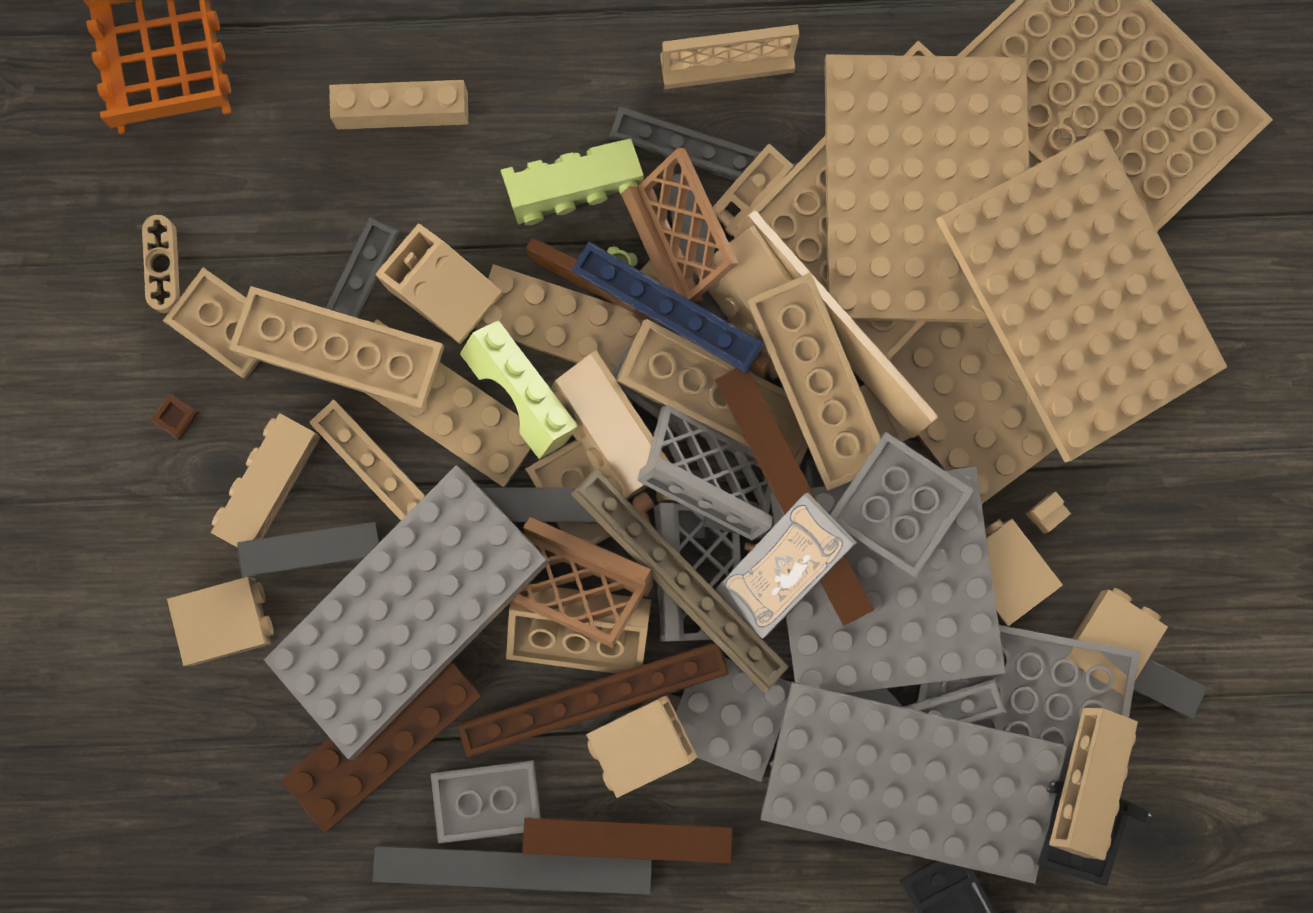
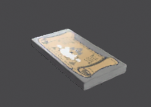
[715,493,857,639]

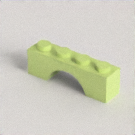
[460,321,578,459]

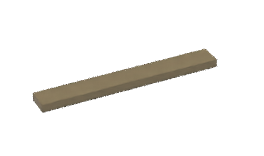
[571,469,789,692]

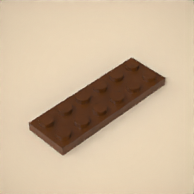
[280,660,483,833]

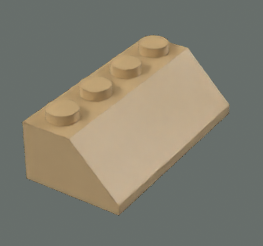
[693,225,793,379]
[550,351,669,500]
[506,584,651,674]

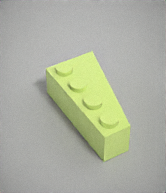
[501,138,644,225]

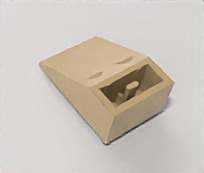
[375,223,503,344]

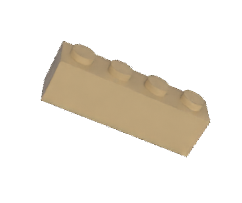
[329,80,469,129]
[211,413,321,547]
[1049,708,1138,860]

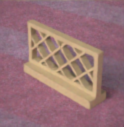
[660,24,799,89]

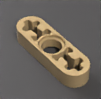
[142,215,180,313]

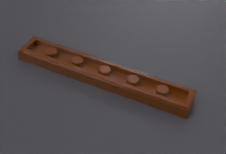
[522,817,732,863]

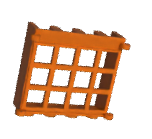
[83,0,231,134]

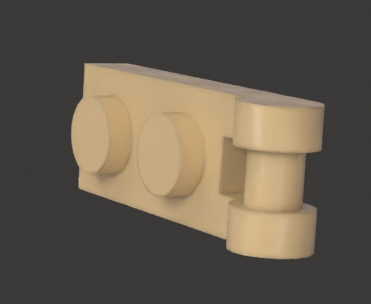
[712,144,794,236]

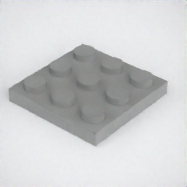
[830,432,974,578]
[676,657,791,782]

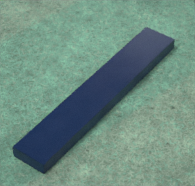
[571,242,764,375]

